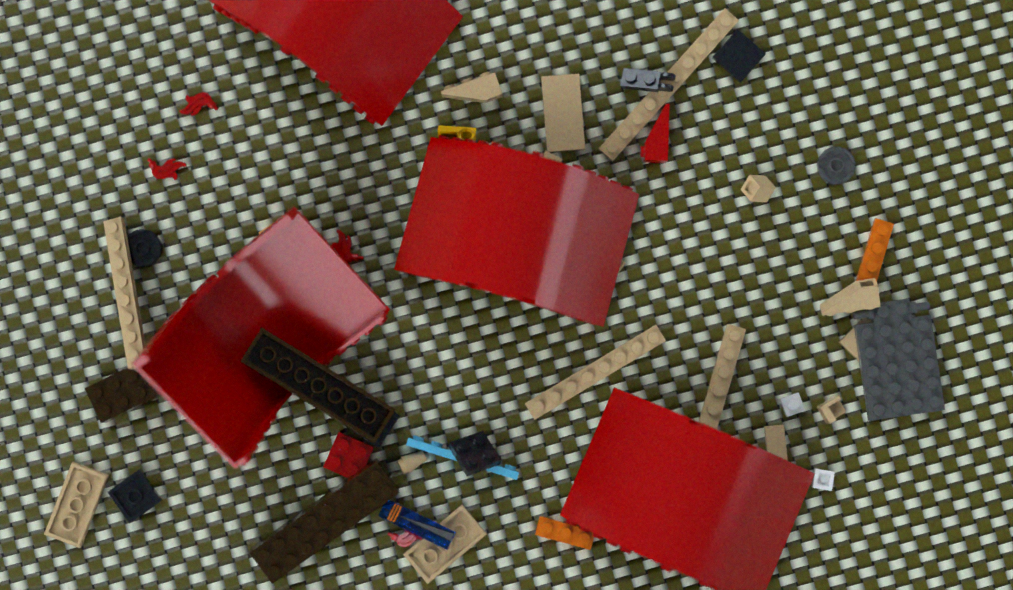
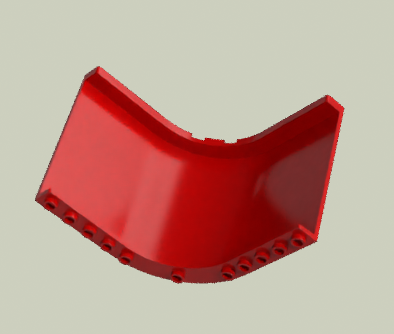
[209,0,463,126]
[394,135,639,327]
[132,206,390,469]
[560,387,815,590]

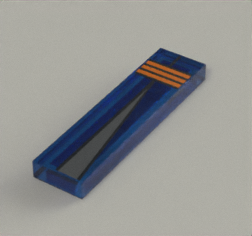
[378,500,456,550]

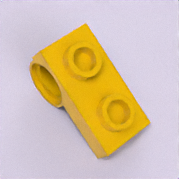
[438,125,476,141]

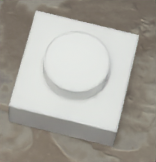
[780,392,805,417]
[811,468,835,491]

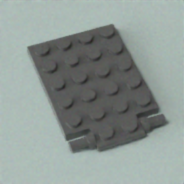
[853,298,945,421]

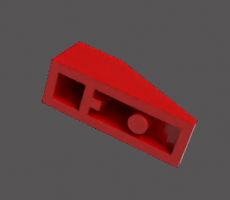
[640,104,670,163]

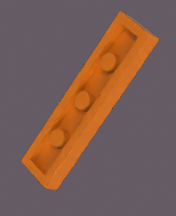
[856,218,894,282]

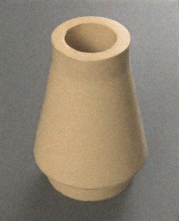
[397,450,427,474]

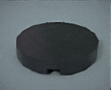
[127,229,163,267]

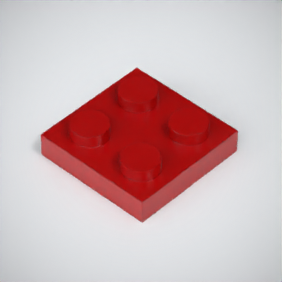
[323,432,374,478]

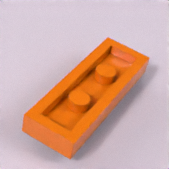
[535,516,594,550]

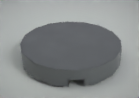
[817,147,855,185]

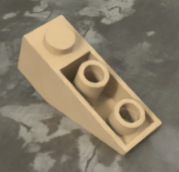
[441,72,502,103]
[820,278,880,316]

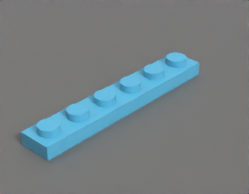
[406,435,519,480]

